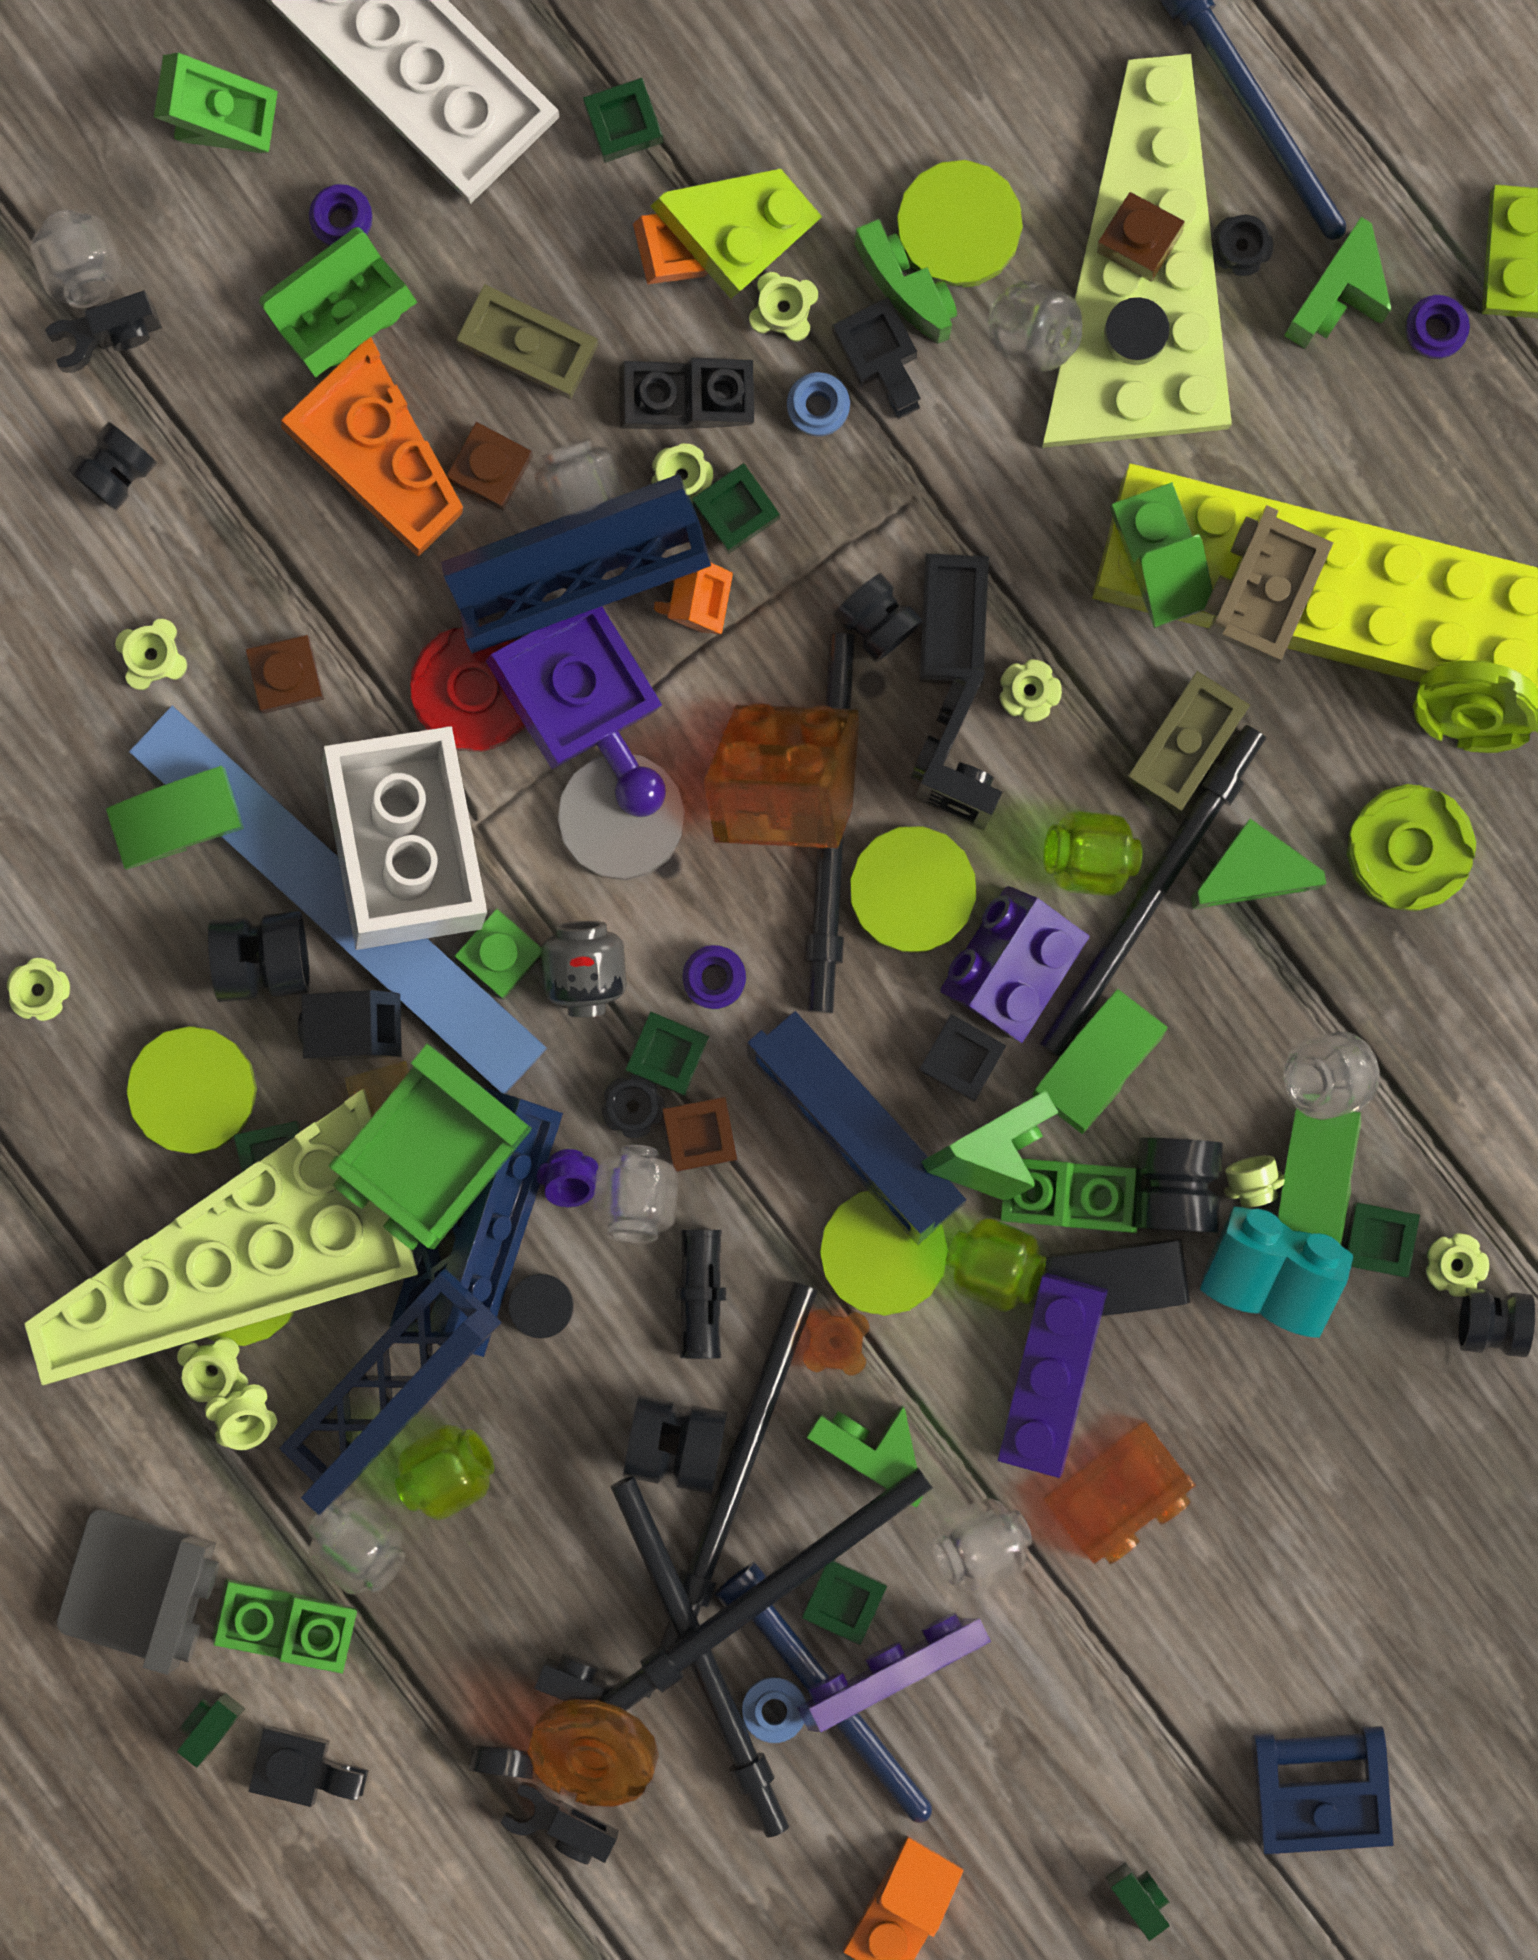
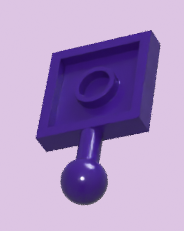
[486,606,666,817]

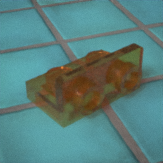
[1042,1420,1196,1564]

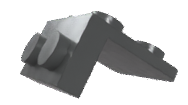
[57,1509,220,1675]

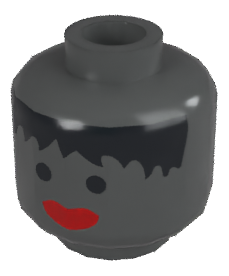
[541,921,627,1017]

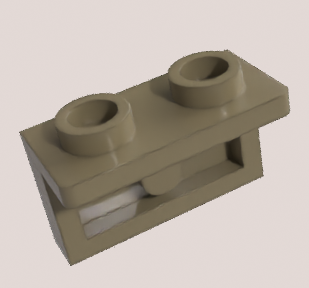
[1204,505,1333,664]

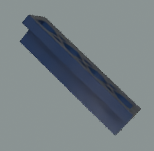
[441,474,711,654]
[747,1011,967,1245]
[389,1087,563,1357]
[279,1269,502,1516]

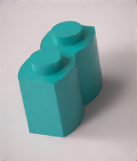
[1200,1207,1353,1338]

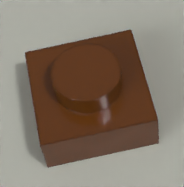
[1097,192,1185,282]
[447,422,533,511]
[246,635,324,714]
[663,1097,738,1172]

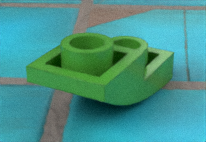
[854,219,957,344]
[106,766,244,870]
[1032,989,1168,1134]
[1278,1103,1361,1245]
[1001,1159,1142,1233]
[211,1579,357,1674]

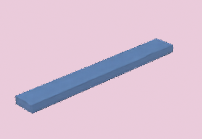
[129,705,548,1094]

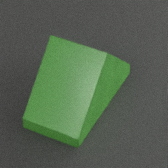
[1191,818,1326,909]

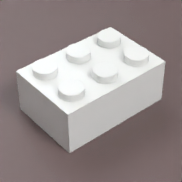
[321,726,487,950]

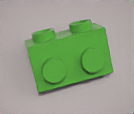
[259,227,417,378]

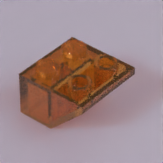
[703,703,859,849]

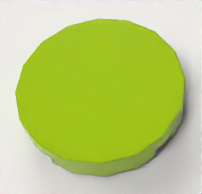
[897,160,1023,288]
[1413,660,1538,753]
[1347,784,1476,912]
[850,826,976,953]
[127,1026,257,1154]
[820,1191,948,1316]

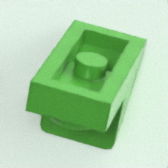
[154,52,278,153]
[1284,217,1391,349]
[1110,482,1213,628]
[921,1091,1059,1200]
[806,1405,923,1508]

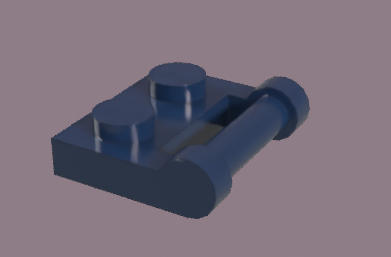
[1252,1726,1394,1855]

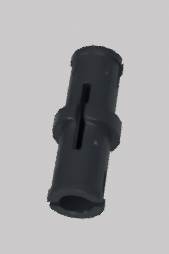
[676,1230,726,1359]

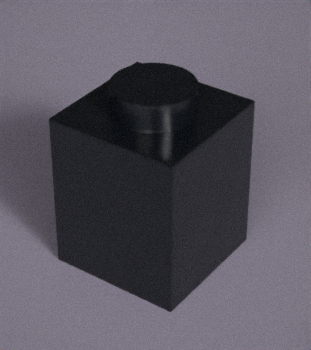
[297,990,402,1060]

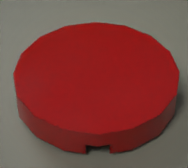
[410,625,525,752]

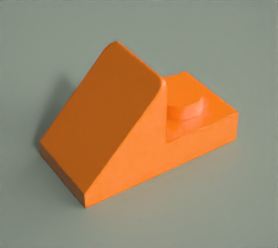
[843,1836,964,1960]

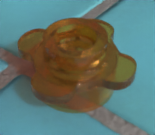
[803,1309,869,1376]

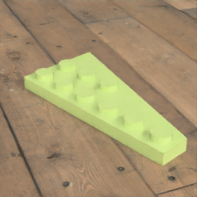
[1042,54,1232,448]
[24,1089,418,1385]

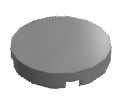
[558,755,685,881]

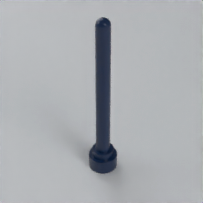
[1160,0,1347,240]
[714,1561,932,1823]

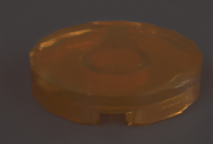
[527,1700,659,1807]

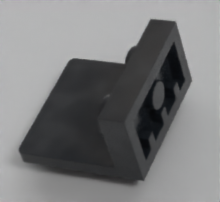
[910,667,1002,830]

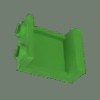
[328,1044,533,1250]

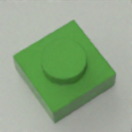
[455,909,541,999]

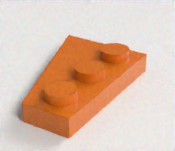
[281,337,463,557]

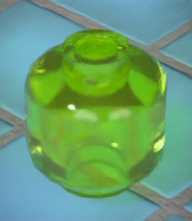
[1043,810,1142,896]
[946,1218,1046,1312]
[395,1425,495,1520]

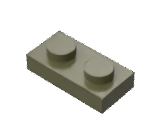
[456,284,599,400]
[1126,671,1250,813]

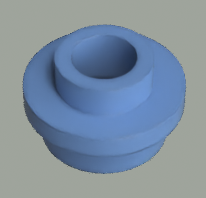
[787,372,850,437]
[742,1677,806,1743]

